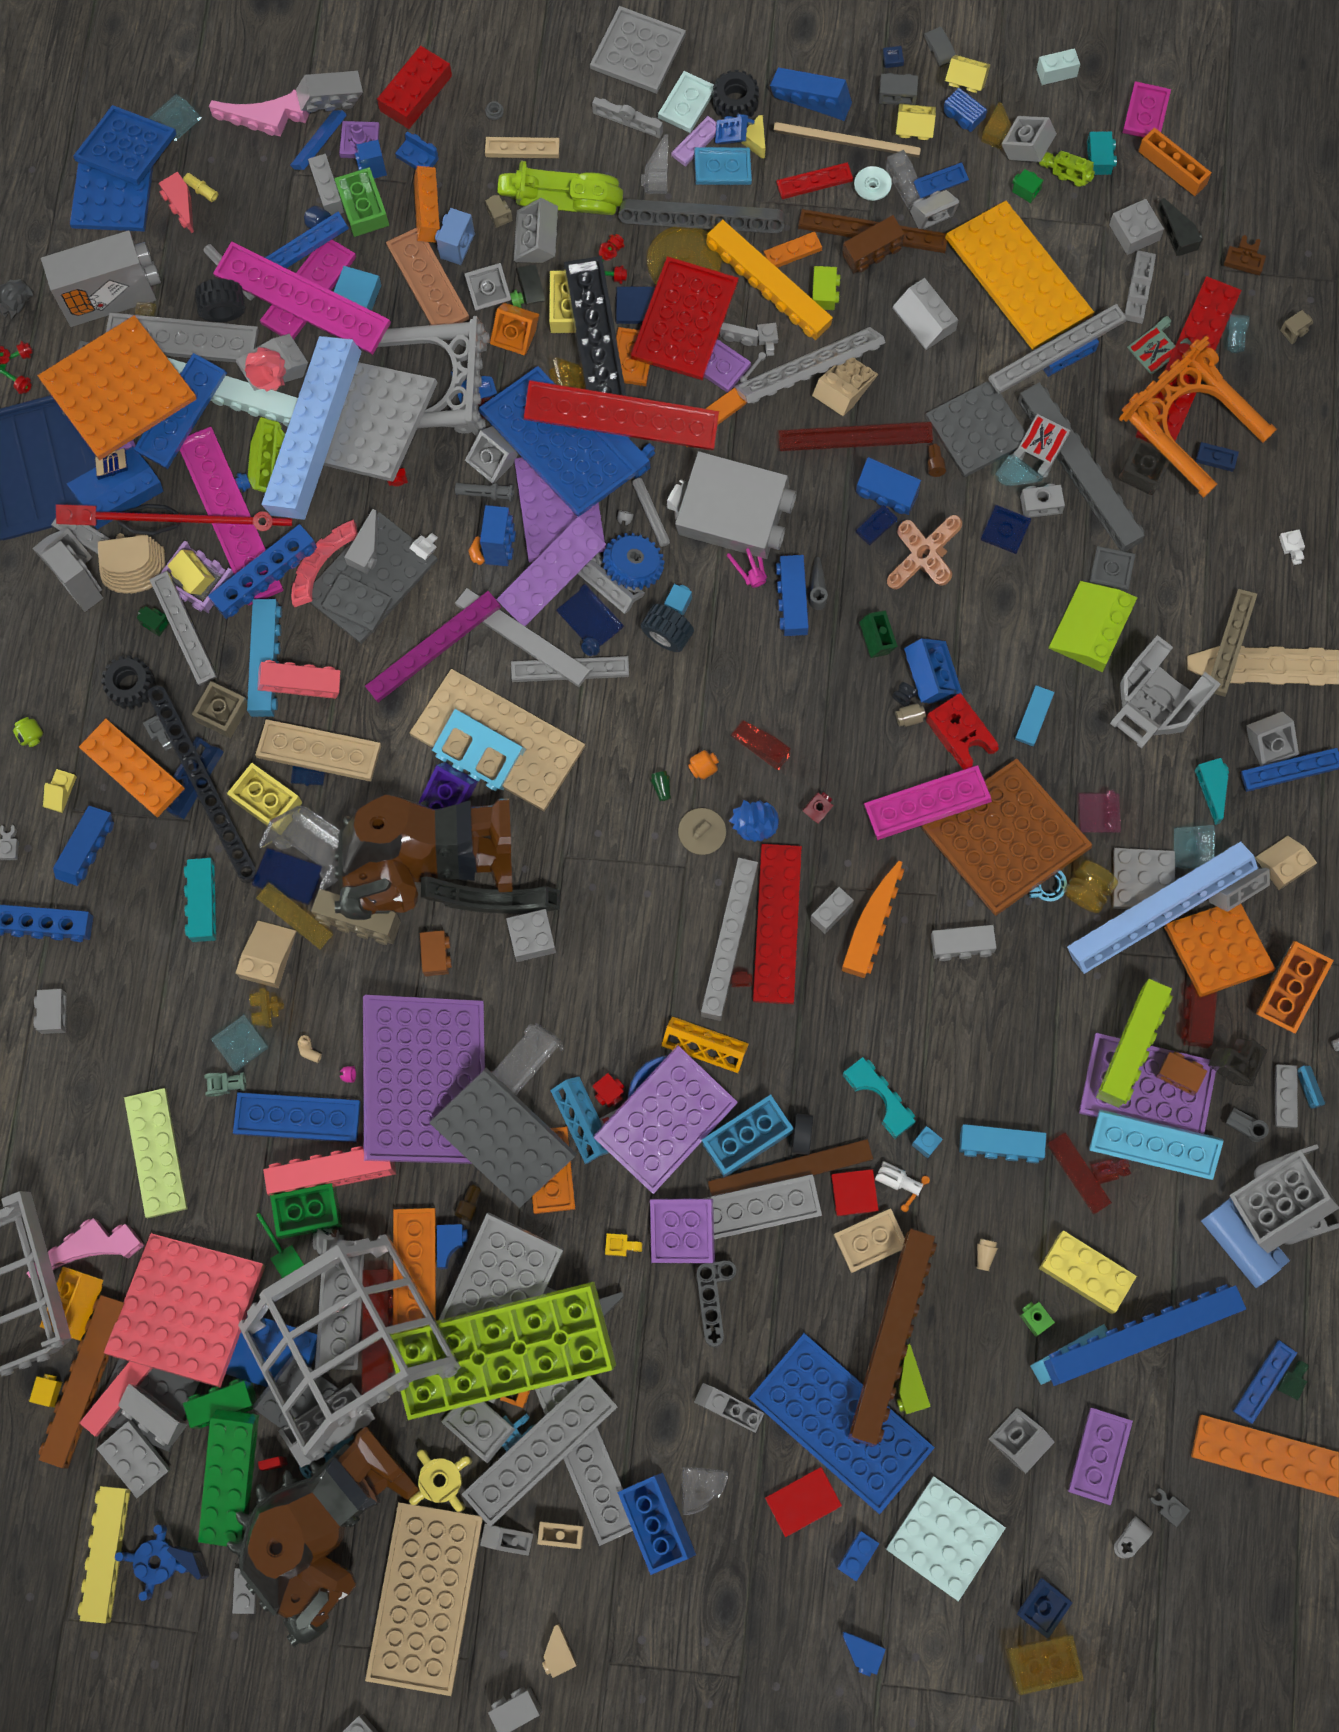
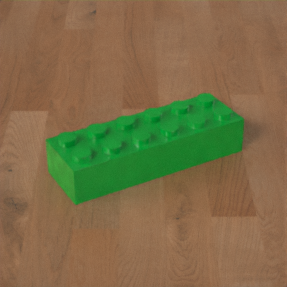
[198,1409,259,1546]

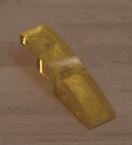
[256,882,333,950]

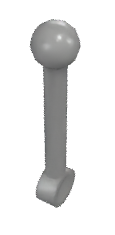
[740,352,766,383]

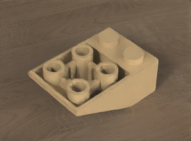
[812,358,878,416]

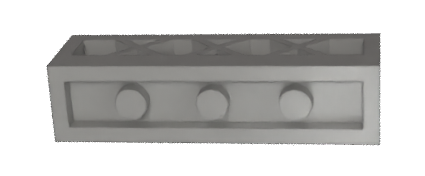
[578,553,645,614]

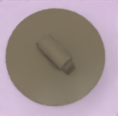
[678,808,726,855]

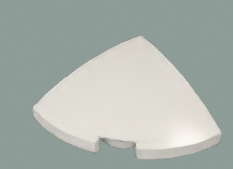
[667,480,687,519]

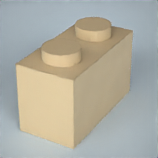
[537,1522,584,1549]

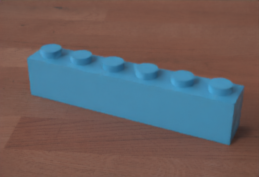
[247,599,282,717]

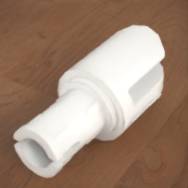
[875,1161,923,1196]

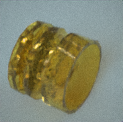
[1064,861,1118,913]

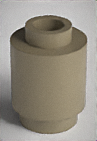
[895,703,926,727]

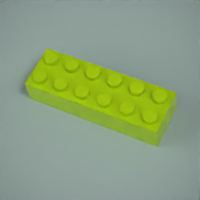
[1096,979,1173,1108]

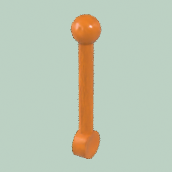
[901,1176,930,1212]

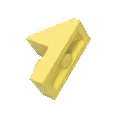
[43,769,77,813]

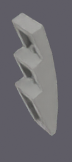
[1125,250,1156,324]

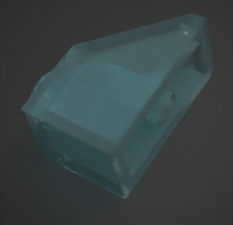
[995,454,1044,486]

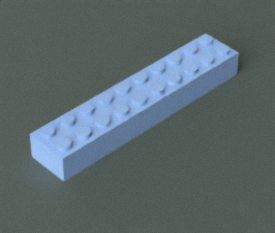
[261,336,362,520]

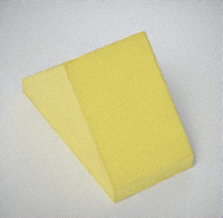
[742,115,765,158]

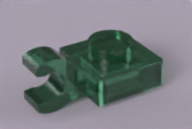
[1277,1361,1309,1401]

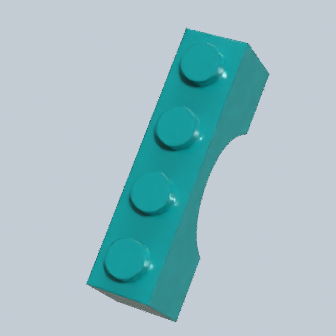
[843,1057,915,1139]

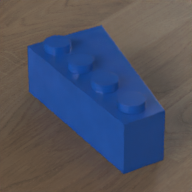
[770,67,852,121]

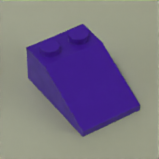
[418,762,478,809]

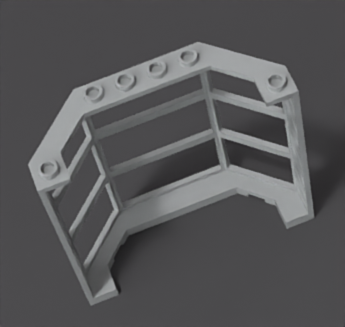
[0,1191,72,1377]
[238,1234,461,1460]

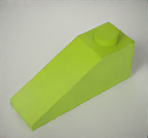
[896,1344,931,1415]

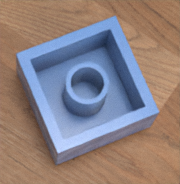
[435,208,475,265]

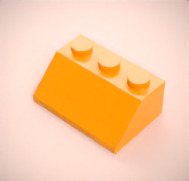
[40,1267,103,1341]

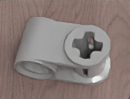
[1114,1517,1153,1559]

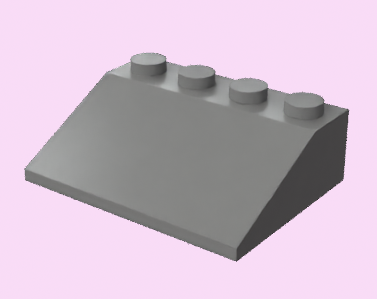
[1229,1150,1339,1253]

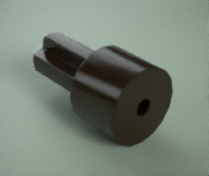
[454,1185,481,1221]

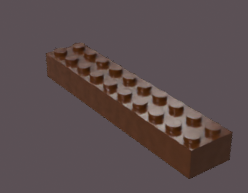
[848,1229,937,1447]

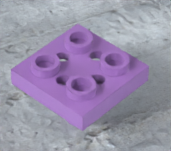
[340,121,380,158]

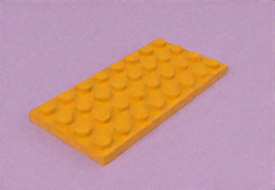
[945,201,1094,350]

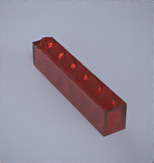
[362,1269,394,1399]

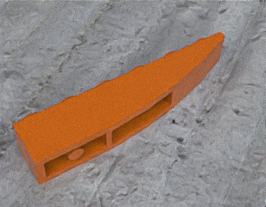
[842,861,905,978]

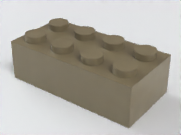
[311,889,401,945]

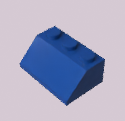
[856,457,921,515]
[904,638,963,703]

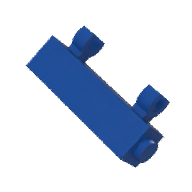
[601,432,655,479]

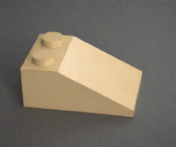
[236,921,297,988]

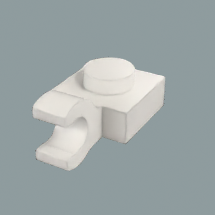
[1279,530,1305,565]
[410,533,438,560]

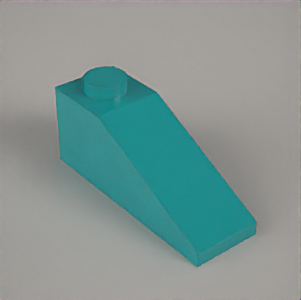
[1195,758,1229,825]

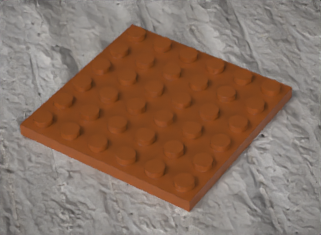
[921,759,1092,916]

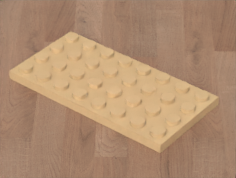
[410,669,585,812]
[365,1502,483,1696]

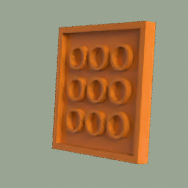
[1164,904,1275,997]

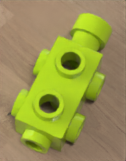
[1039,150,1095,186]

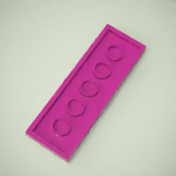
[260,240,356,340]
[864,765,992,840]

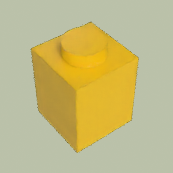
[29,1374,62,1408]

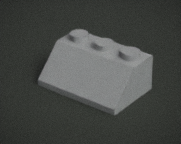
[514,198,558,263]
[892,278,958,350]
[118,1384,188,1446]

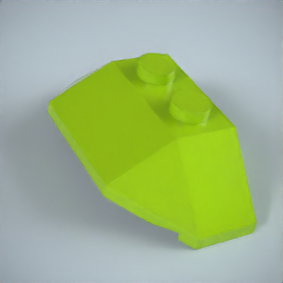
[248,417,285,493]

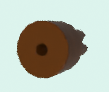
[928,444,946,477]

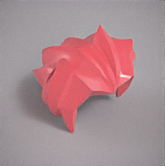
[244,347,286,392]

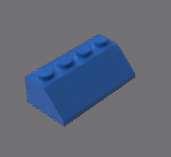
[617,1473,696,1575]

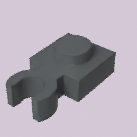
[1149,1489,1190,1527]

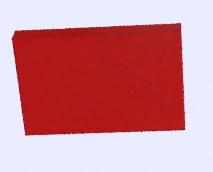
[765,1467,842,1537]

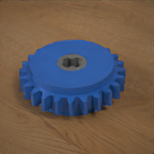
[602,533,665,590]

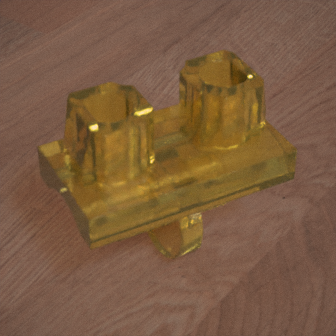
[249,988,284,1028]

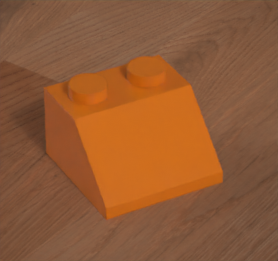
[490,303,539,356]

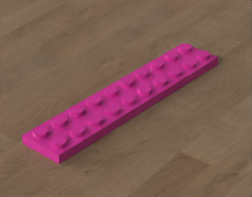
[213,241,391,355]
[180,427,284,606]

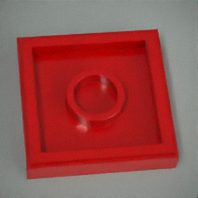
[831,1169,879,1216]

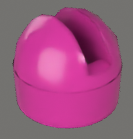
[340,1066,356,1083]

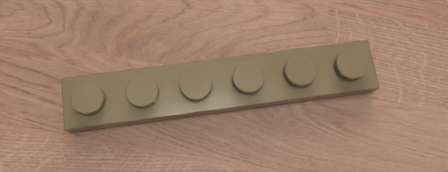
[1211,589,1257,697]

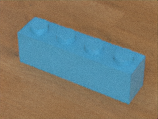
[959,1124,1046,1163]

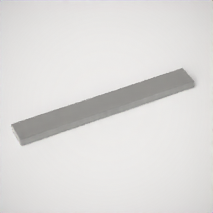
[988,304,1127,394]
[455,588,591,687]

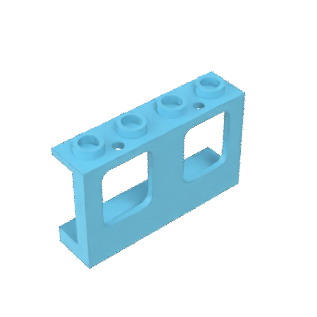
[432,709,526,791]

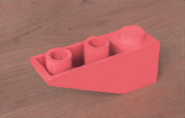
[159,172,194,233]

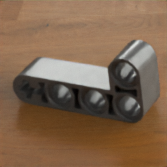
[697,1261,736,1348]

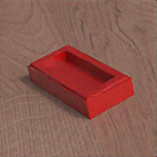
[258,1457,288,1471]

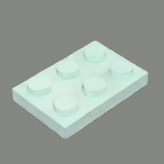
[658,71,714,133]

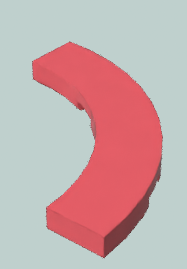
[291,520,358,607]

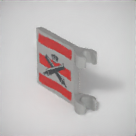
[1012,414,1071,477]

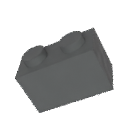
[879,73,918,105]

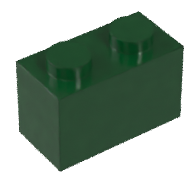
[859,610,898,658]

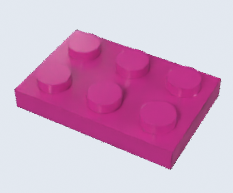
[1123,82,1171,138]

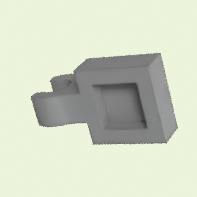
[757,323,778,356]

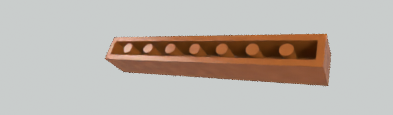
[39,1295,124,1468]

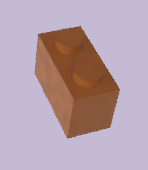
[420,931,452,976]
[1156,1052,1207,1096]

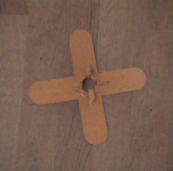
[887,515,962,589]

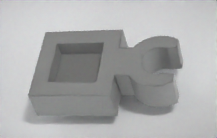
[0,825,19,860]

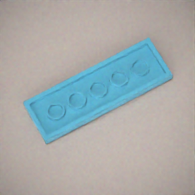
[1090,1110,1223,1180]

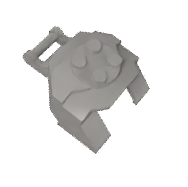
[1110,635,1221,749]

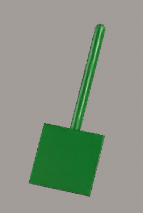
[257,1213,304,1278]

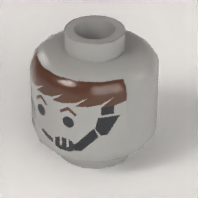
[313,1228,344,1255]

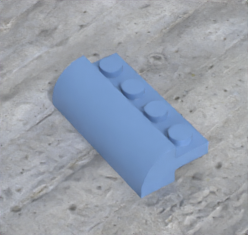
[1201,1197,1290,1288]

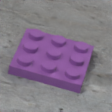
[650,1199,715,1263]

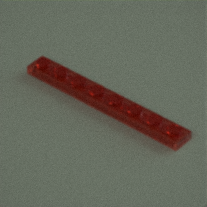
[779,422,933,451]

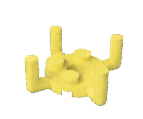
[409,1450,472,1512]

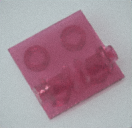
[1079,790,1121,833]

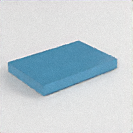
[694,147,752,185]

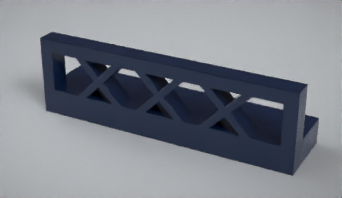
[165,737,224,819]

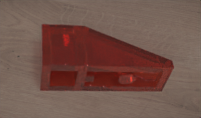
[731,720,791,770]

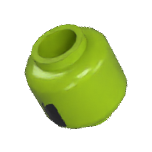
[13,717,43,748]

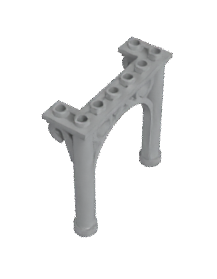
[378,316,490,436]

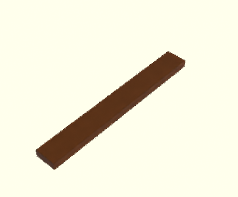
[798,209,947,253]
[708,1139,873,1196]

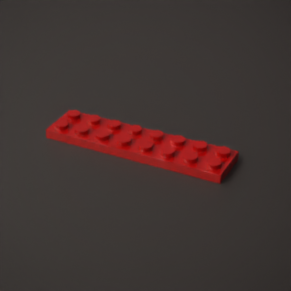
[753,844,802,1005]

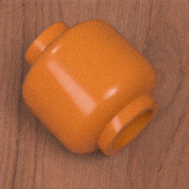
[688,750,719,780]

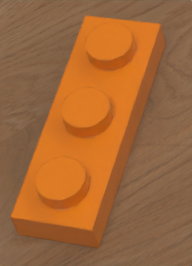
[763,232,822,268]

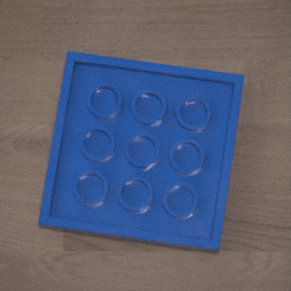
[73,105,176,185]
[70,162,153,232]

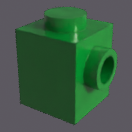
[1012,169,1043,203]

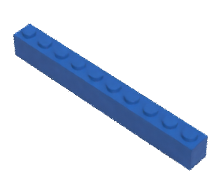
[1044,1284,1246,1386]

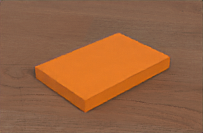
[616,327,650,386]

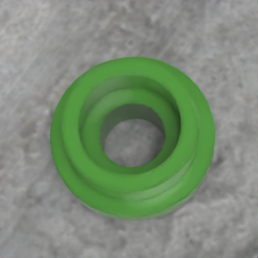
[510,289,524,308]

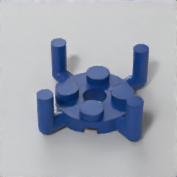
[115,1525,189,1601]

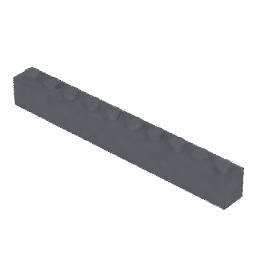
[1018,382,1145,552]

